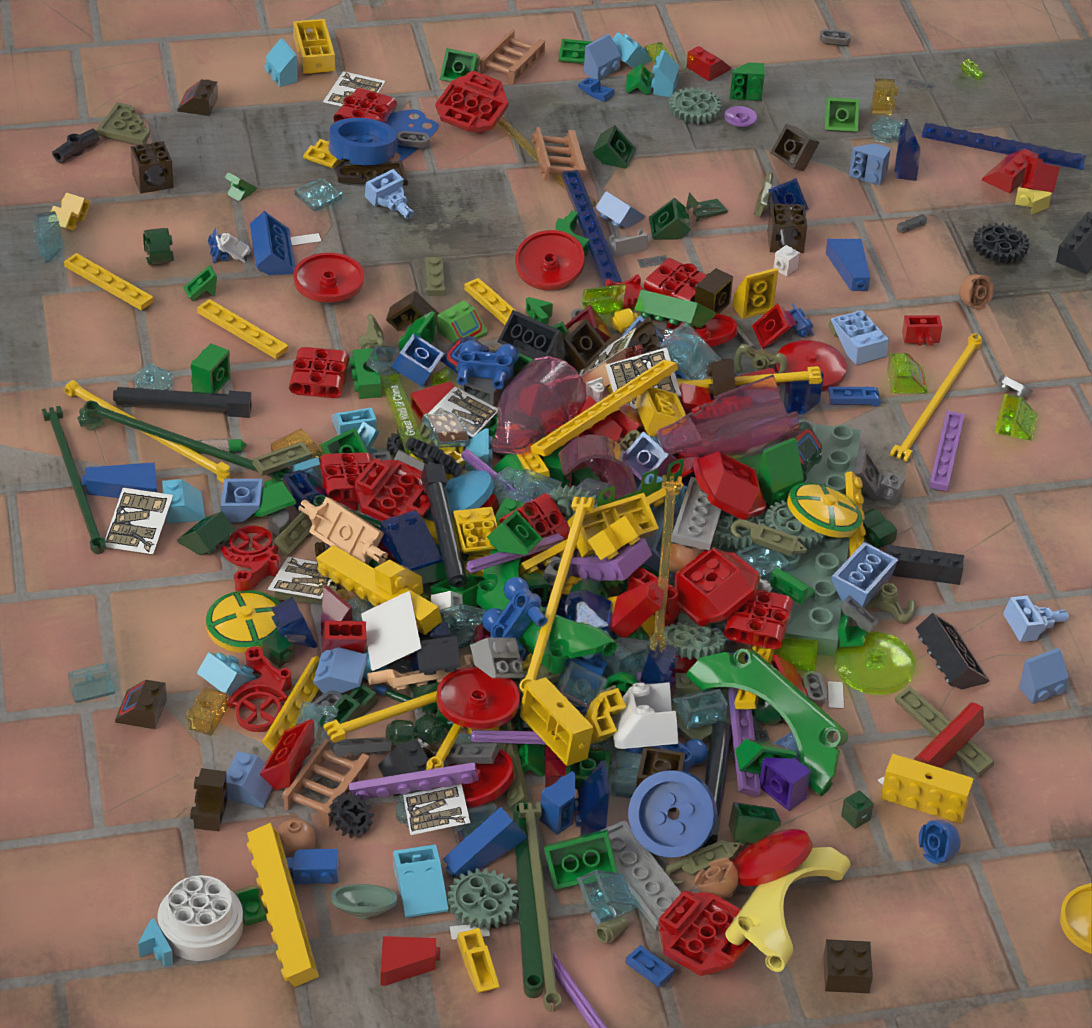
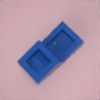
[578,77,615,102]

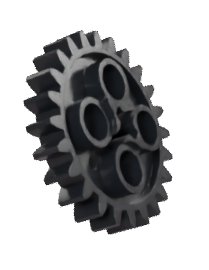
[973,223,1029,263]
[405,437,463,477]

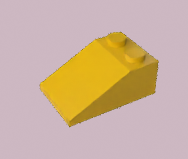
[733,268,778,319]

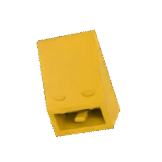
[453,507,498,552]

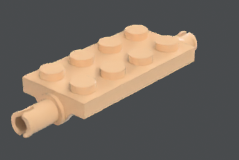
[299,497,388,565]
[367,654,475,690]

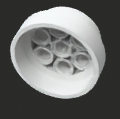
[158,875,243,961]

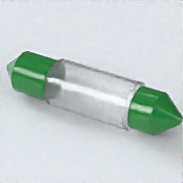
[190,439,247,454]

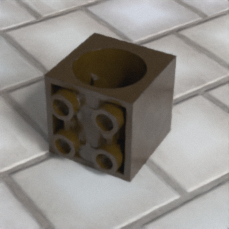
[130,141,174,194]
[767,204,807,253]
[636,747,685,812]

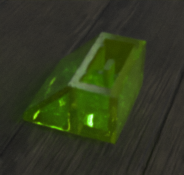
[582,284,626,315]
[995,393,1037,441]
[776,637,819,672]

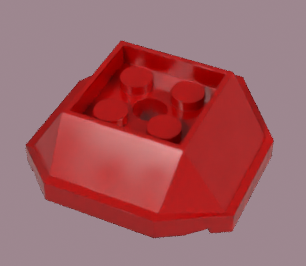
[435,71,509,134]
[692,451,766,520]
[354,459,431,528]
[675,548,761,626]
[658,891,753,976]

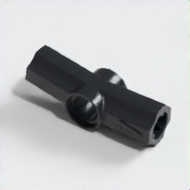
[52,128,100,163]

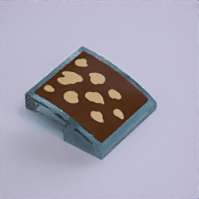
[422,412,470,448]

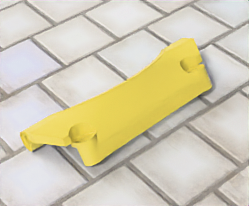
[725,847,850,972]

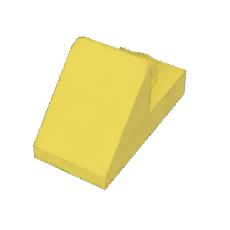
[1015,187,1052,215]

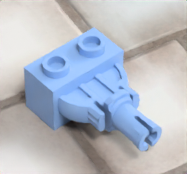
[365,169,414,219]
[1003,596,1069,642]

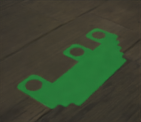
[597,459,684,508]

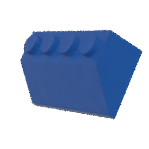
[250,211,295,275]

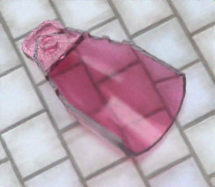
[492,356,587,454]
[656,375,801,458]
[559,433,637,500]

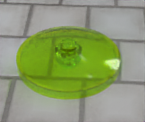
[834,631,915,695]

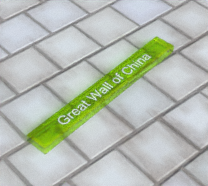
[380,374,423,454]

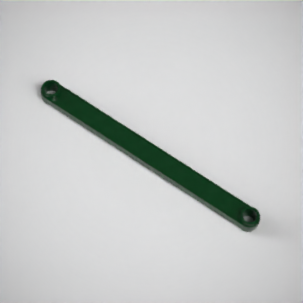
[513,802,544,999]

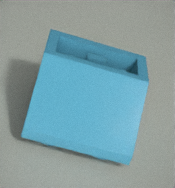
[612,32,653,68]
[651,50,679,97]
[331,408,377,435]
[465,429,492,471]
[197,652,259,695]

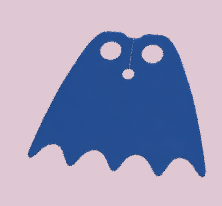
[387,110,439,161]

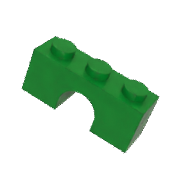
[349,348,381,399]

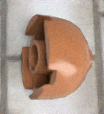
[959,274,994,310]
[664,544,704,574]
[276,818,316,858]
[694,858,739,900]

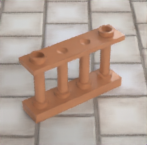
[479,29,545,85]
[532,127,586,183]
[282,739,370,827]

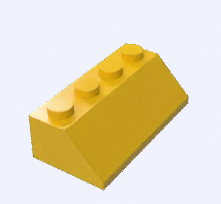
[635,387,689,437]

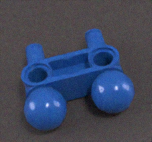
[456,340,519,389]
[482,577,548,658]
[625,724,708,773]

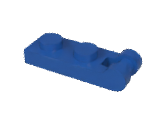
[828,387,881,407]

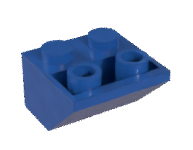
[540,771,575,835]

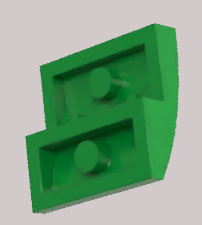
[558,39,593,64]

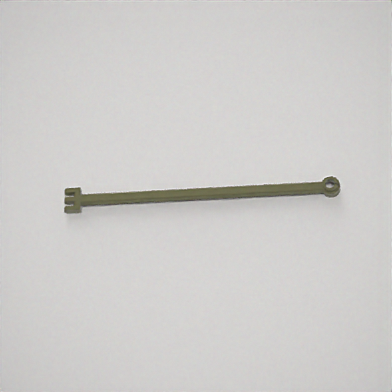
[519,802,562,1012]

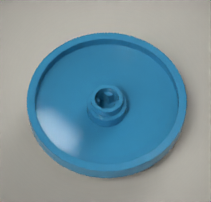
[425,470,495,522]

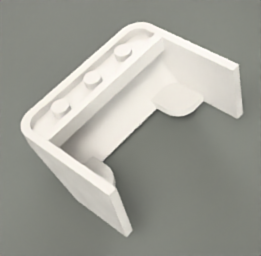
[611,682,678,749]

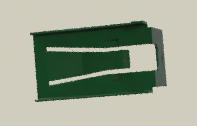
[686,192,728,222]

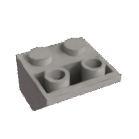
[470,638,524,679]

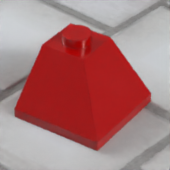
[751,303,796,349]

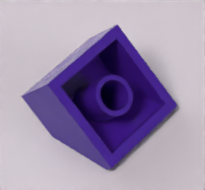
[760,757,811,811]

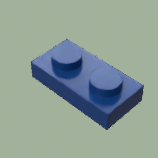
[625,945,674,988]

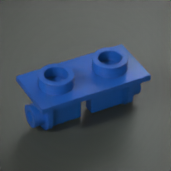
[208,228,229,263]
[789,304,814,337]

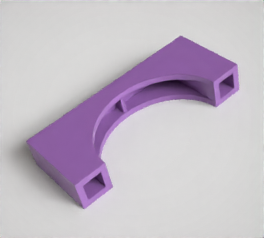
[538,538,652,581]

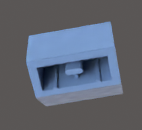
[849,143,891,186]

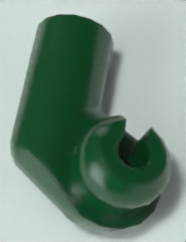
[511,713,528,731]

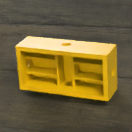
[293,19,335,74]
[567,493,659,558]
[520,677,593,766]
[880,753,974,824]

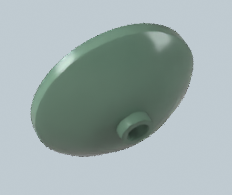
[331,884,397,919]

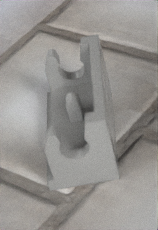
[608,229,648,257]

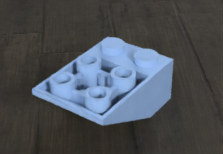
[831,310,889,365]

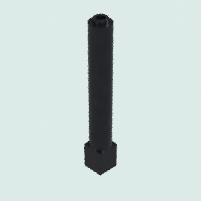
[113,387,252,418]
[421,464,468,588]
[703,721,732,847]

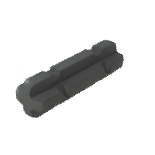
[897,214,927,233]

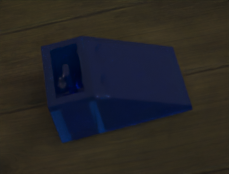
[894,119,921,181]

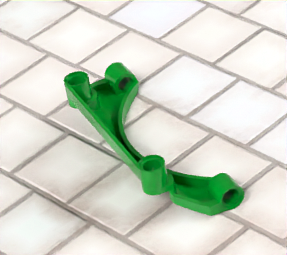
[476,549,617,674]
[686,649,848,796]

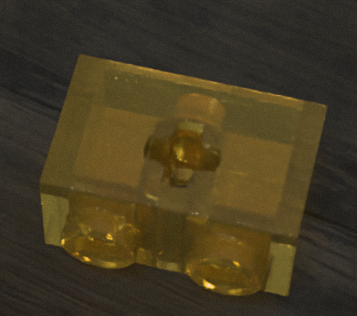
[871,78,898,115]
[186,687,228,736]

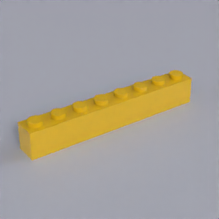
[316,545,442,635]
[247,823,319,987]

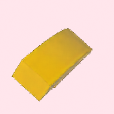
[457,928,500,993]

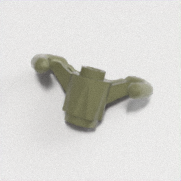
[358,314,393,361]
[734,344,787,373]
[865,583,916,623]

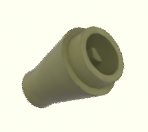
[595,917,628,943]

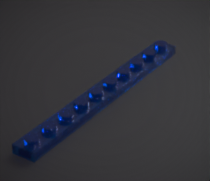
[922,123,1086,170]
[562,170,622,288]

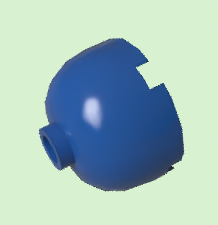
[919,820,961,863]

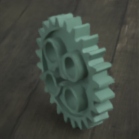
[669,87,722,124]
[549,485,598,523]
[764,500,826,548]
[713,510,766,548]
[659,622,725,660]
[447,868,519,930]

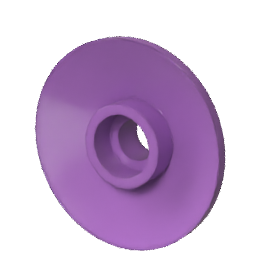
[724,106,757,127]

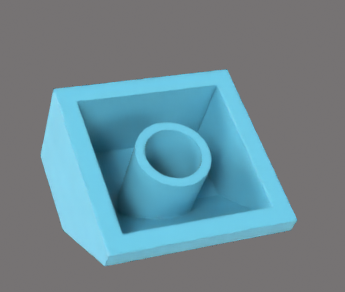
[264,38,297,87]
[162,479,205,524]

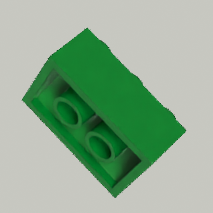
[544,829,618,890]

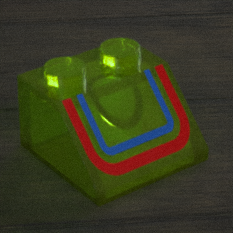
[887,353,928,394]

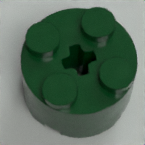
[143,228,174,265]

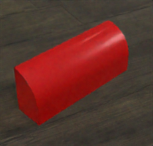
[914,702,985,779]

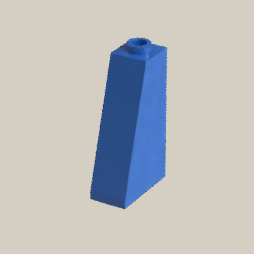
[826,238,870,291]
[82,462,157,498]
[443,807,528,878]

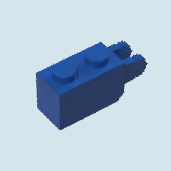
[286,849,340,884]

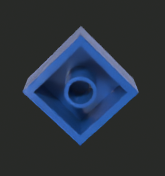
[392,333,444,387]

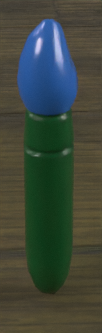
[374,686,413,703]

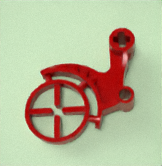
[220,526,281,592]
[227,646,292,732]

